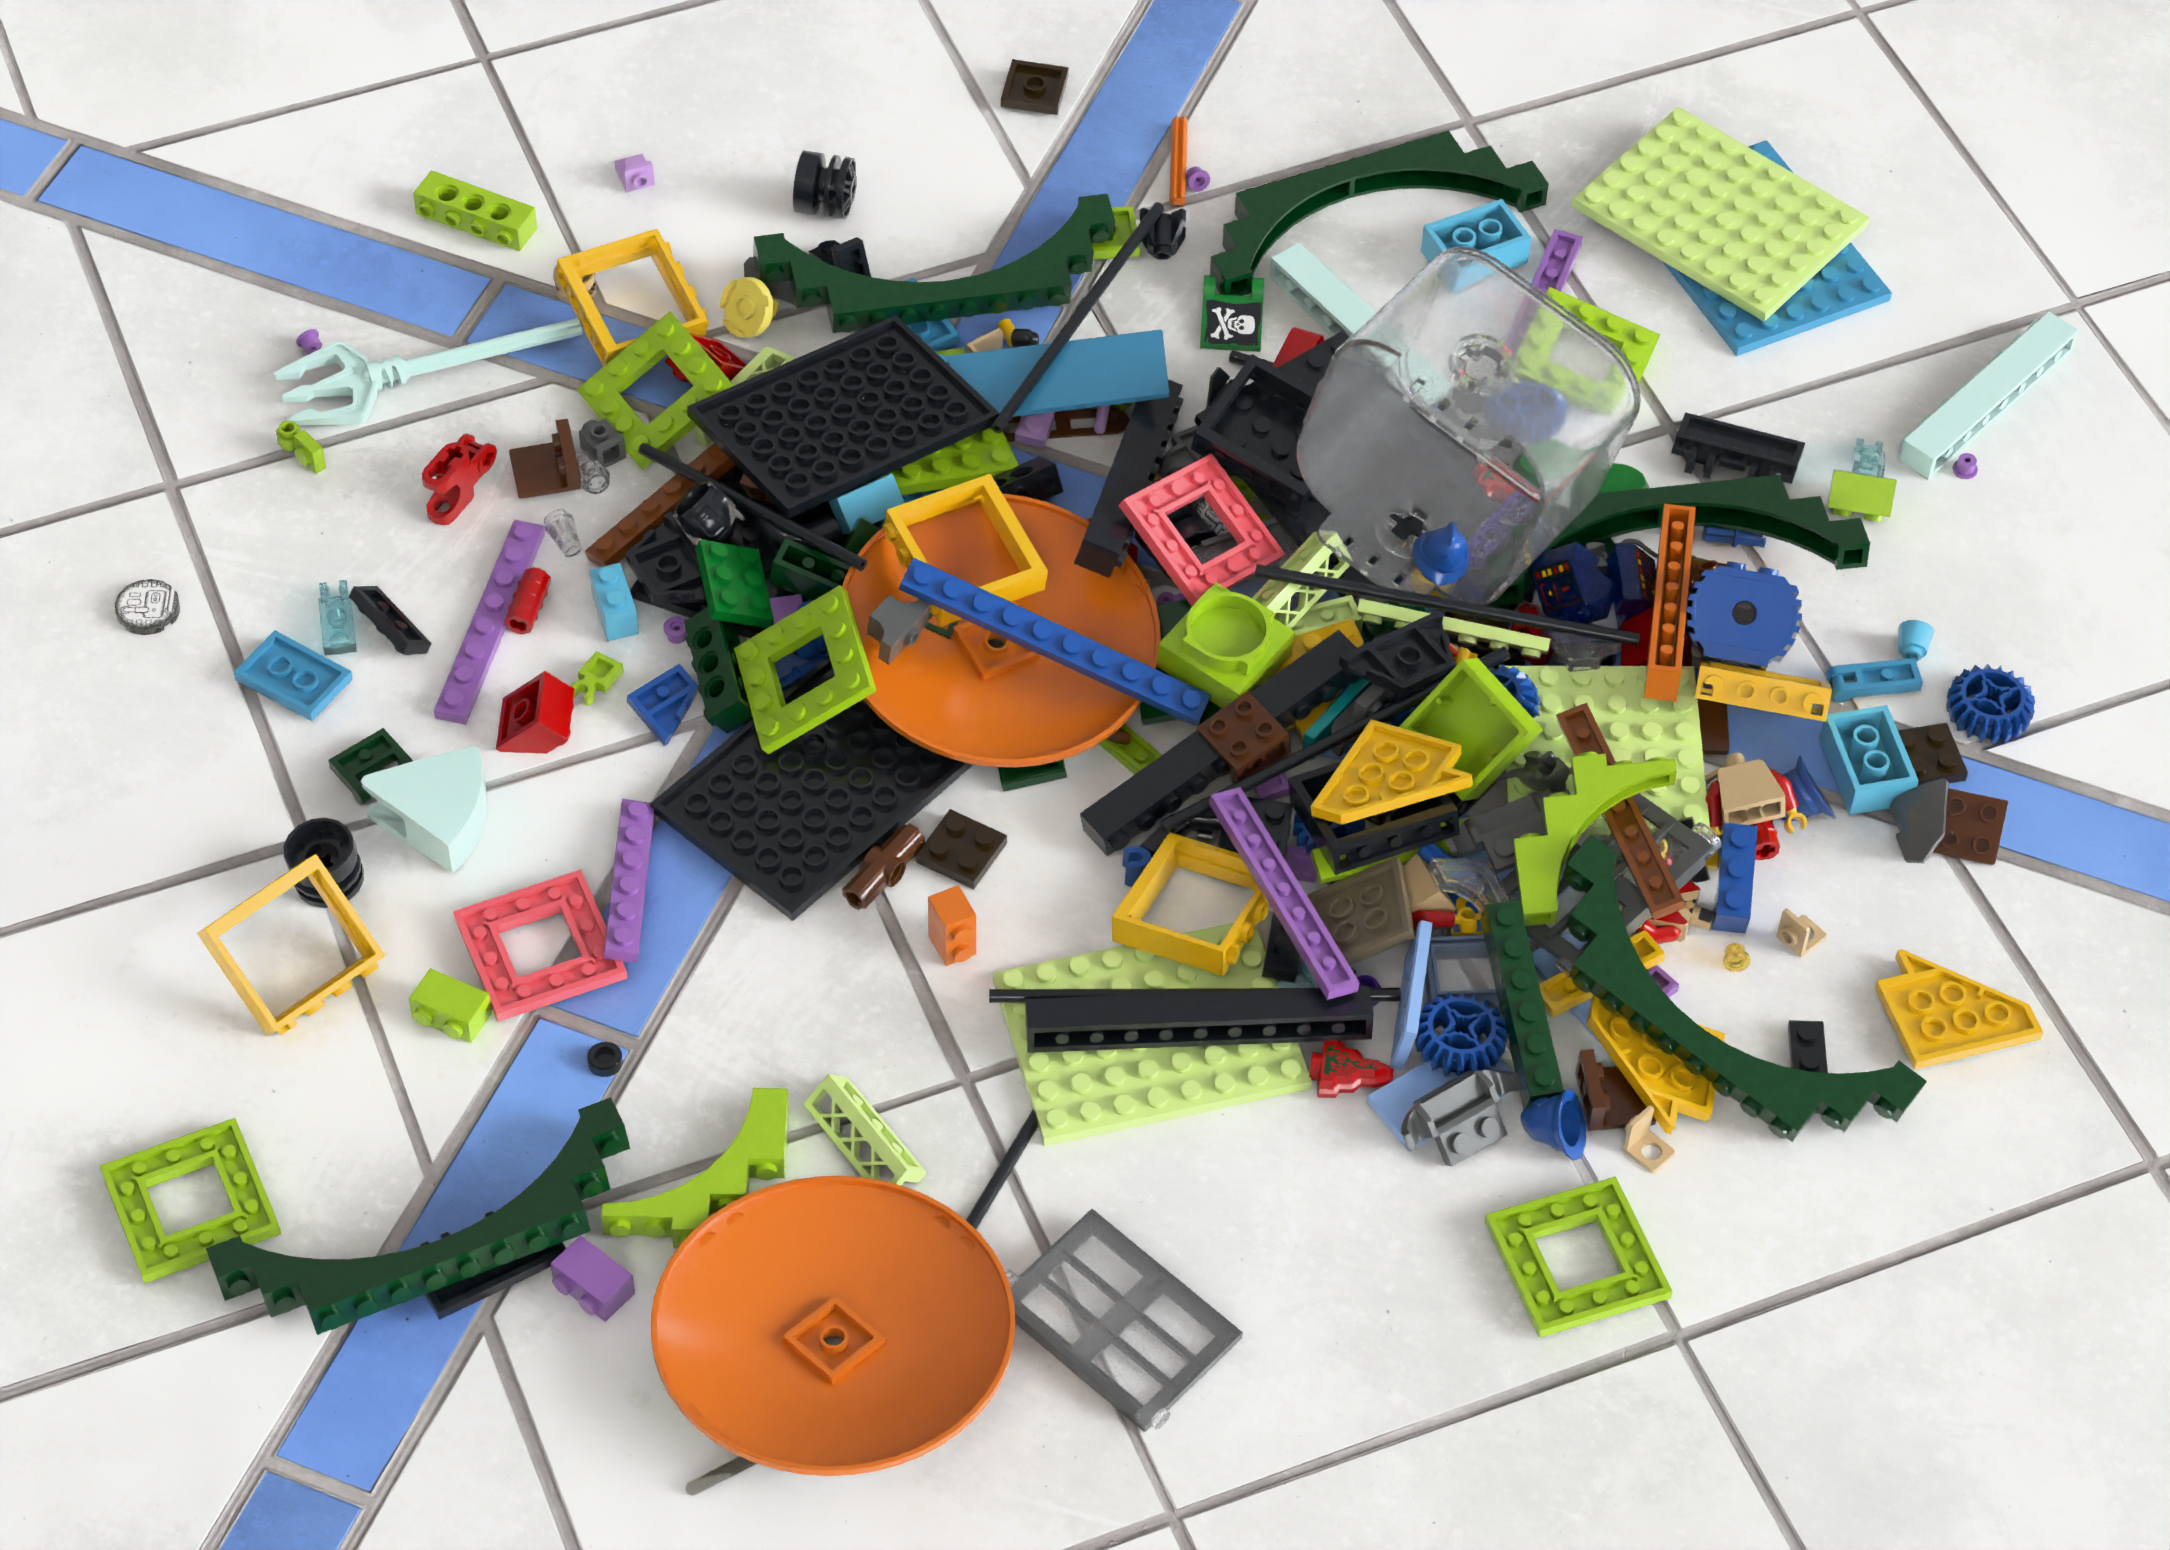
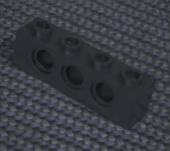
[993,456,1064,501]

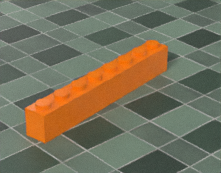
[1644,504,1696,702]

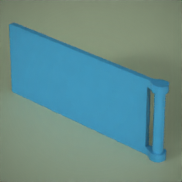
[937,330,1170,417]

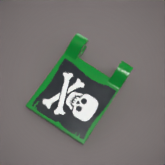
[1200,275,1264,352]

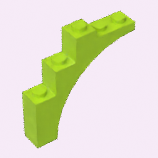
[1513,751,1677,926]
[601,1088,789,1248]

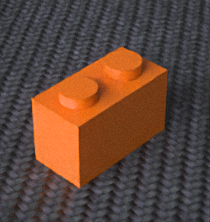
[928,885,976,966]

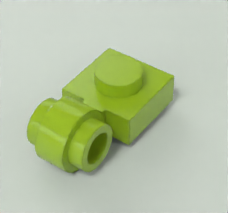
[276,421,326,474]

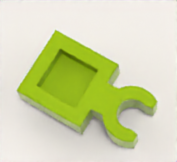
[571,651,624,706]

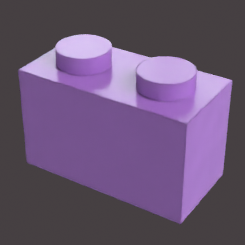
[551,1235,635,1322]

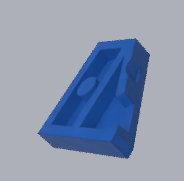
[627,664,698,746]

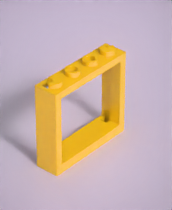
[556,229,709,366]
[882,474,1048,627]
[1695,659,1832,722]
[1112,832,1270,976]
[196,854,385,1036]

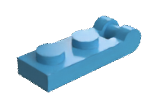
[1826,658,1923,703]

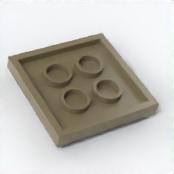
[1307,856,1416,965]

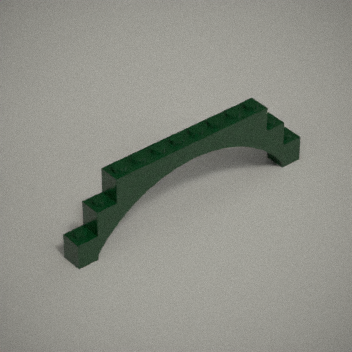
[1210,130,1549,296]
[753,194,1115,333]
[1484,475,1870,606]
[1562,835,1927,1142]
[206,1097,630,1335]

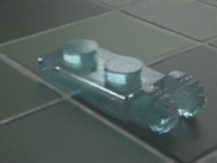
[1851,438,1885,478]
[318,580,357,656]

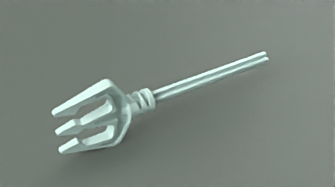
[274,318,583,425]

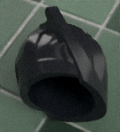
[673,481,746,545]

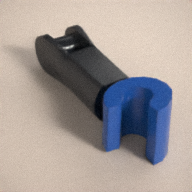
[1122,814,1190,887]

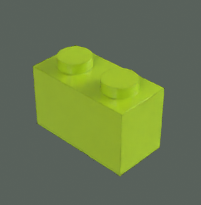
[1827,469,1897,522]
[408,968,492,1043]

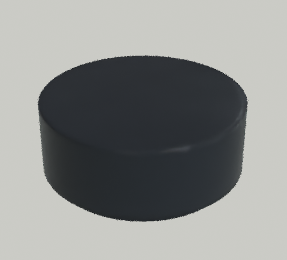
[587,1042,623,1077]

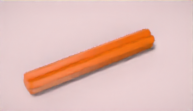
[1169,116,1188,206]

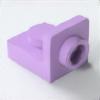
[615,154,654,193]
[1015,412,1055,449]

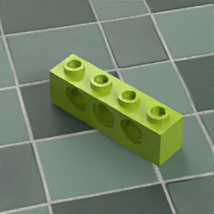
[413,170,537,251]

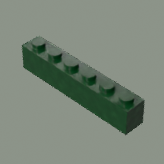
[769,538,959,639]
[1480,900,1564,1109]

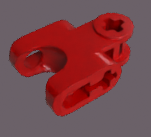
[422,433,497,525]

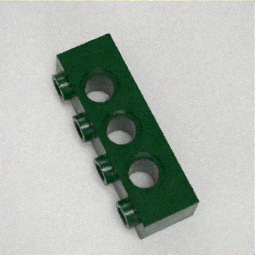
[684,607,753,734]

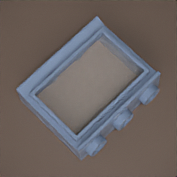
[1425,934,1502,1018]

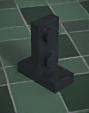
[808,237,871,277]

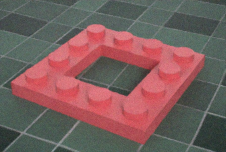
[1118,453,1286,606]
[453,870,627,1022]

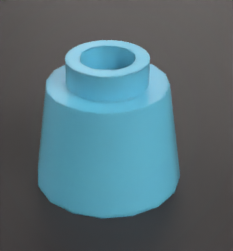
[1898,620,1934,662]

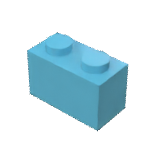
[828,474,904,534]
[589,563,639,641]

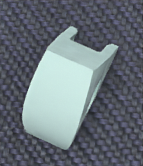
[361,746,487,873]

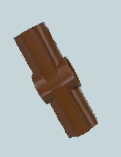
[842,823,925,910]

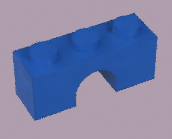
[1712,822,1758,934]

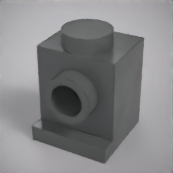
[579,418,626,471]

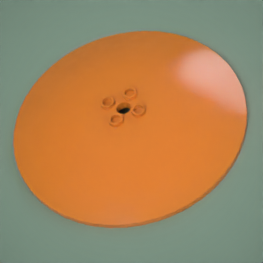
[842,494,1161,768]
[651,1176,1015,1476]

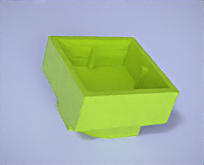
[1156,582,1295,708]
[1399,658,1543,801]

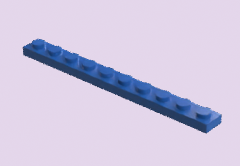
[899,557,1211,727]

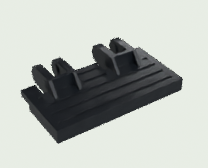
[1671,412,1805,484]
[420,1204,566,1320]

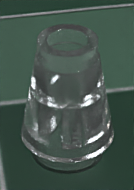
[576,452,610,494]
[544,509,582,557]

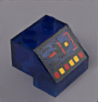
[1530,542,1619,624]
[1606,543,1656,630]

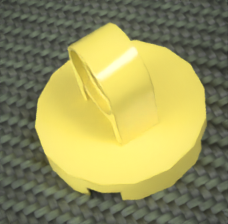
[720,277,780,338]

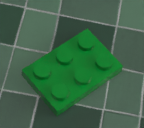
[695,539,774,628]

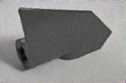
[1890,779,1949,864]

